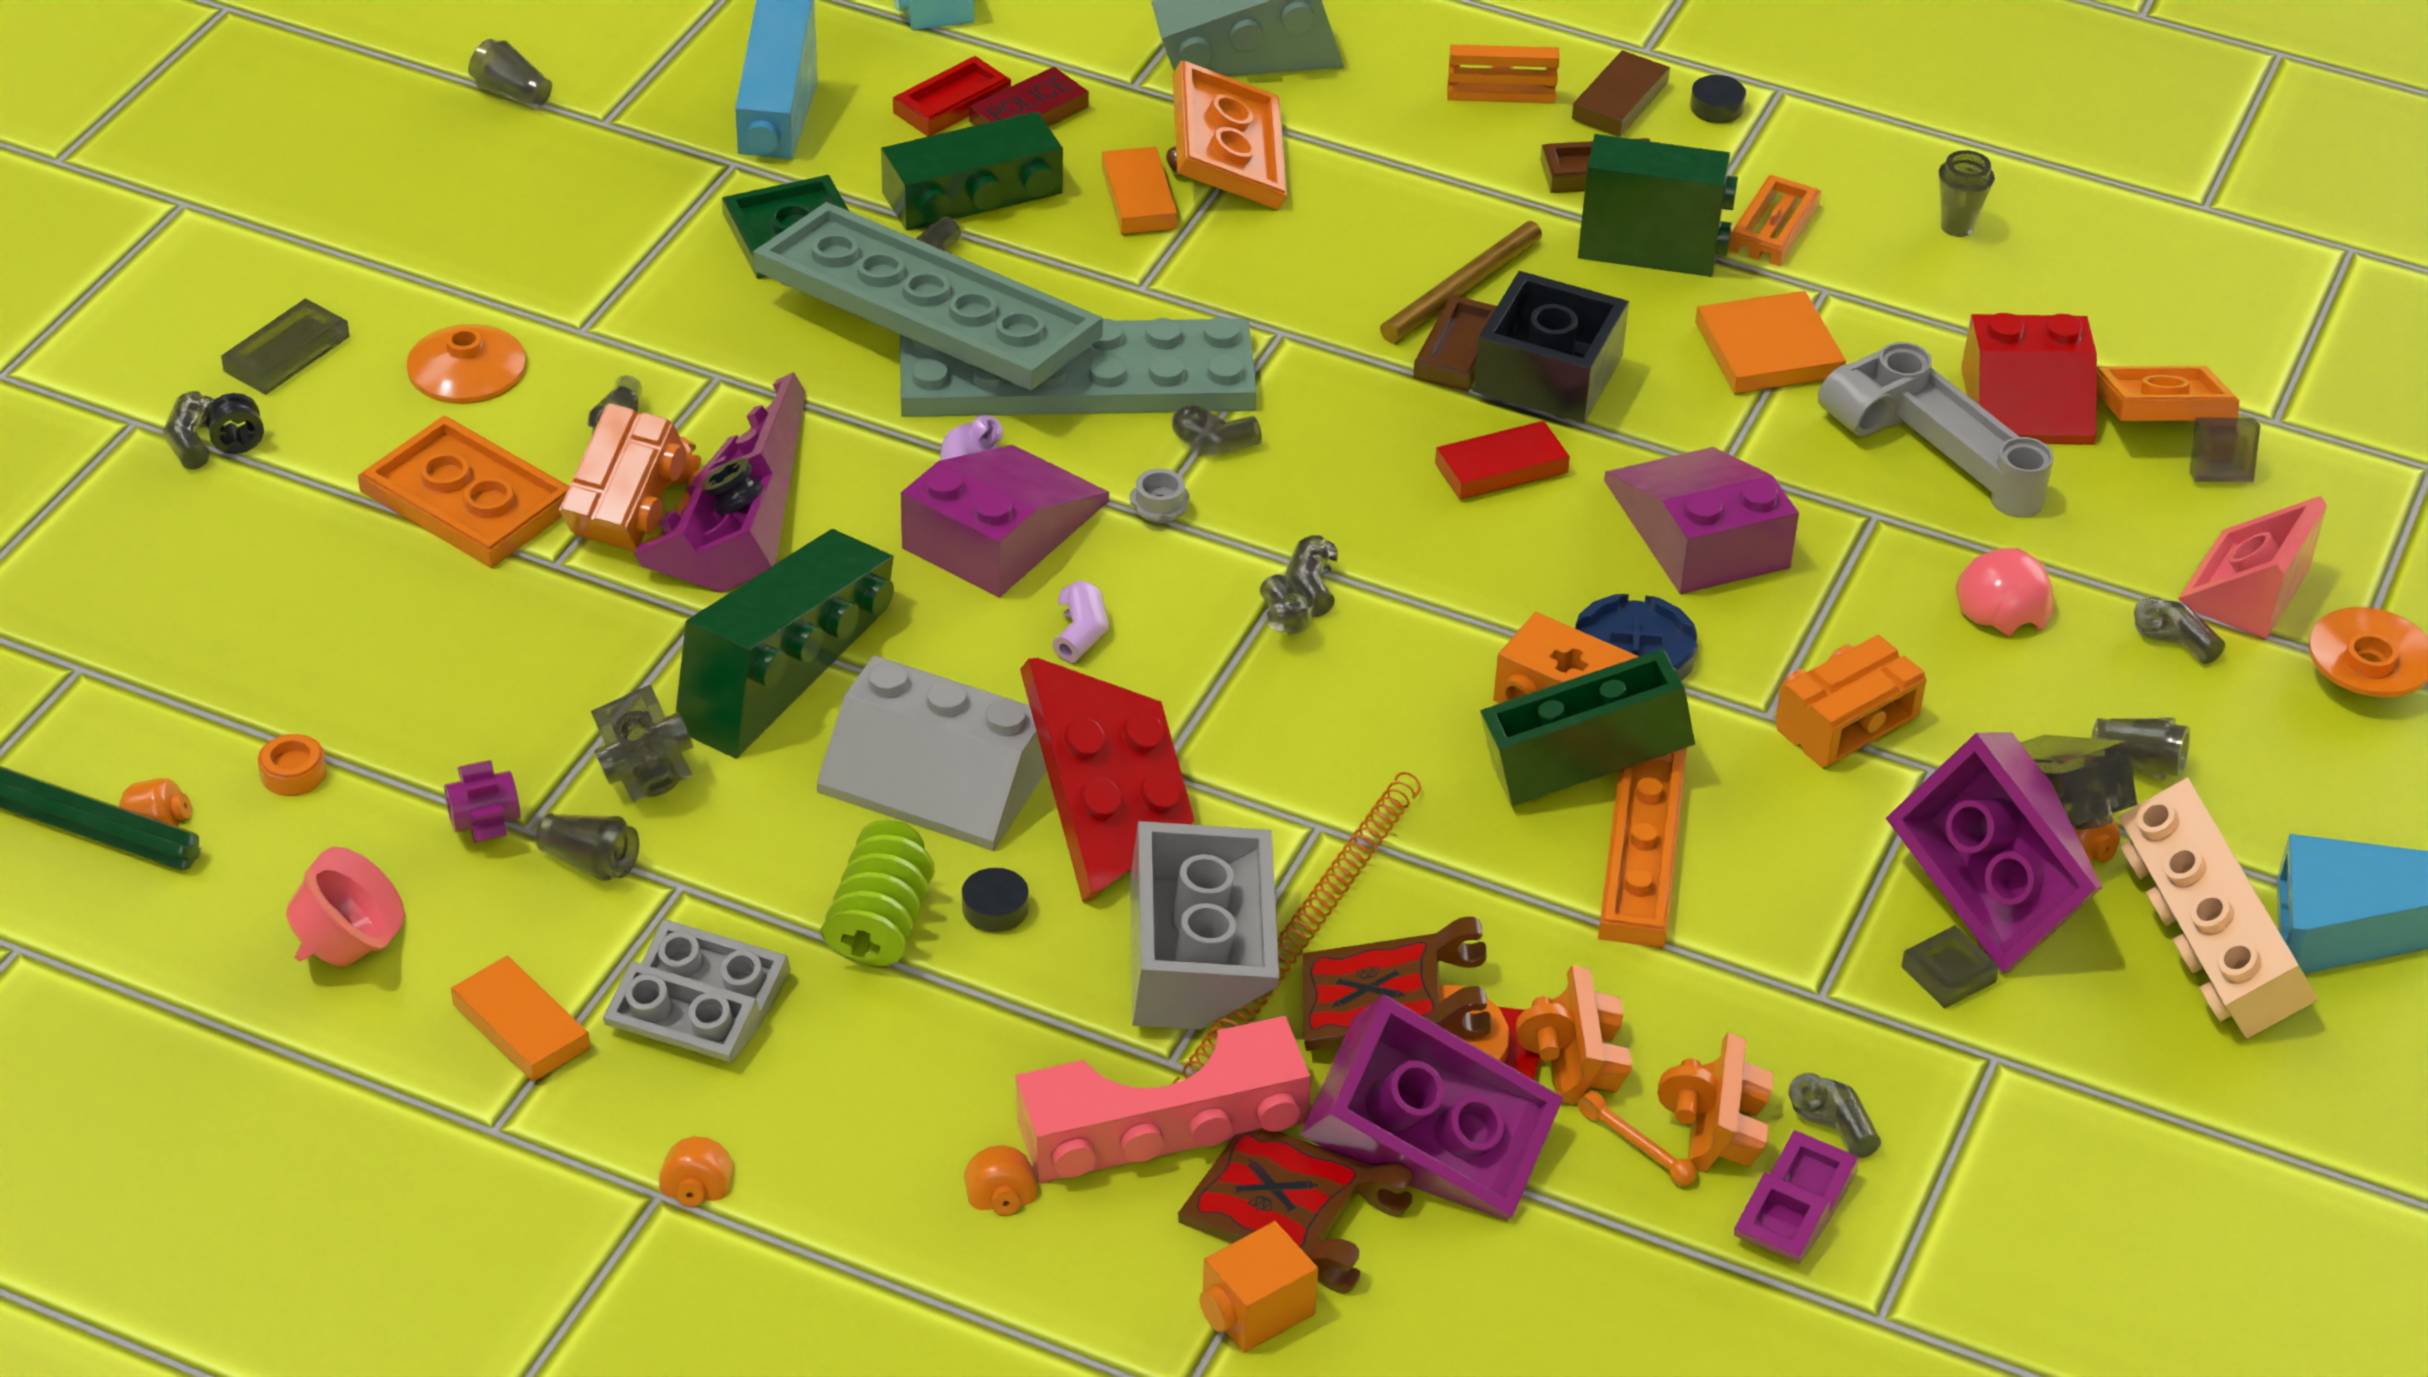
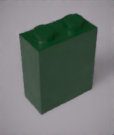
[1578,134,1738,277]

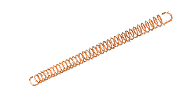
[1173,772,1421,1084]

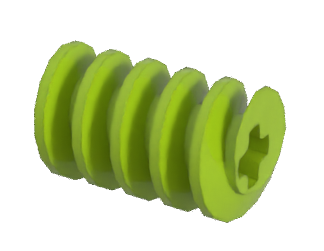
[820,819,935,966]

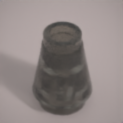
[468,39,552,109]
[1939,150,1995,237]
[2090,717,2190,780]
[536,813,640,881]

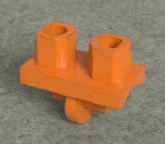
[1515,965,1632,1105]
[1657,1032,1774,1173]

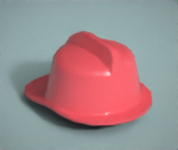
[286,847,405,968]

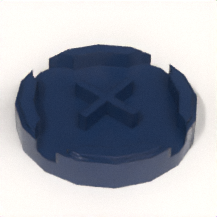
[1575,594,1698,681]

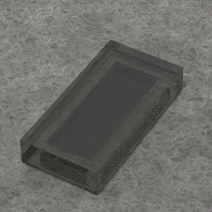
[221,298,350,395]

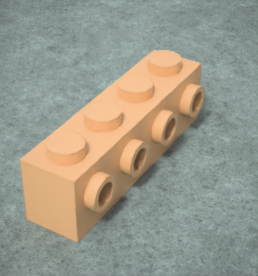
[2118,777,2319,1039]

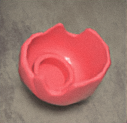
[1956,548,2054,636]

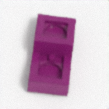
[1734,1130,1859,1264]

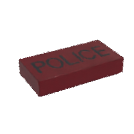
[969,67,1089,126]

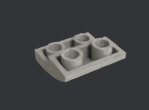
[603,919,791,1063]

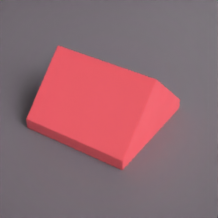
[2178,496,2327,639]

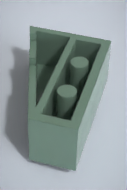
[1151,0,1344,76]

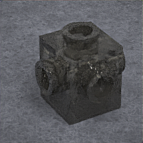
[591,684,694,802]

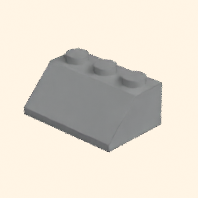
[817,655,1047,851]
[1130,821,1279,1030]

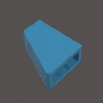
[735,0,818,159]
[2276,834,2428,974]

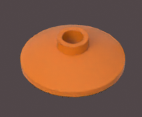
[407,324,526,404]
[2308,607,2428,698]

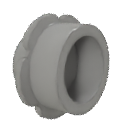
[1130,469,1190,524]

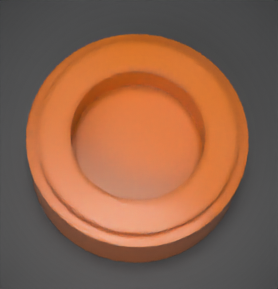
[258,734,326,796]

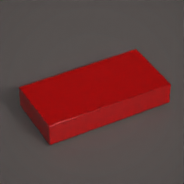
[893,56,1011,137]
[1435,420,1570,500]

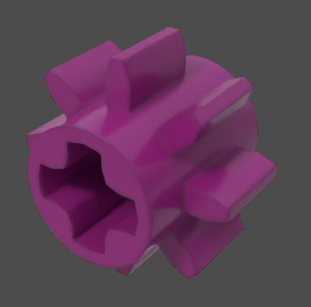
[444,760,521,843]

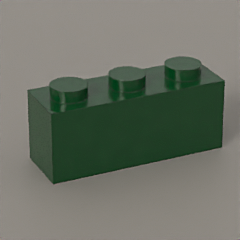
[881,111,1063,231]
[1480,648,1696,806]

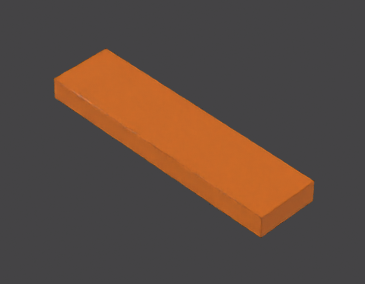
[1598,748,1687,948]

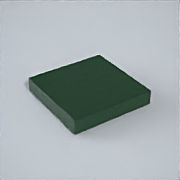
[722,175,849,279]

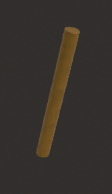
[1380,221,1542,343]

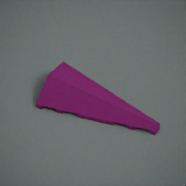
[634,372,806,593]

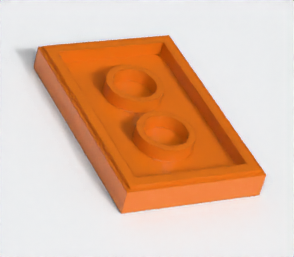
[1173,60,1287,210]
[358,415,569,568]

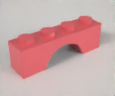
[1015,1016,1310,1183]

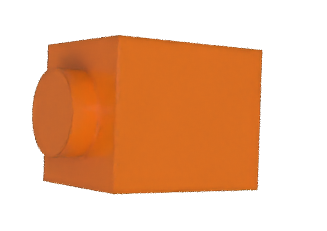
[1199,1221,1318,1353]

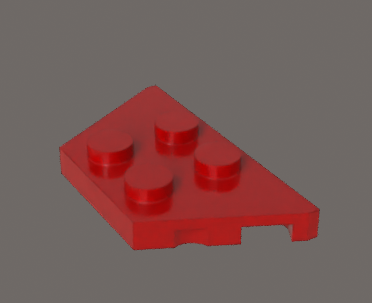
[1020,658,1195,902]

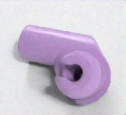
[940,415,1003,460]
[1053,581,1109,663]

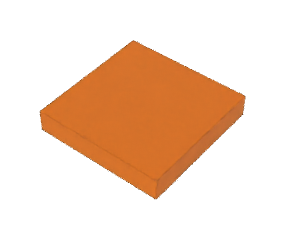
[1695,291,1846,393]
[2097,366,2240,421]

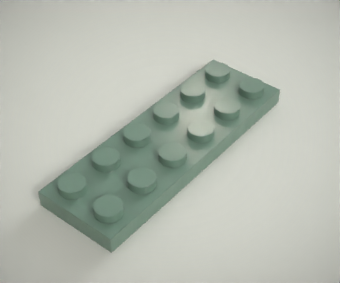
[753,202,1103,391]
[900,317,1256,417]

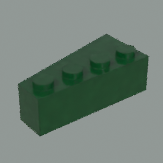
[674,529,894,759]

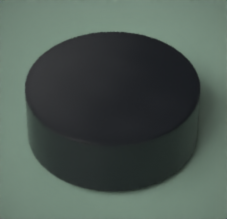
[1690,75,1746,123]
[962,868,1029,932]

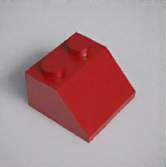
[1961,313,2097,445]

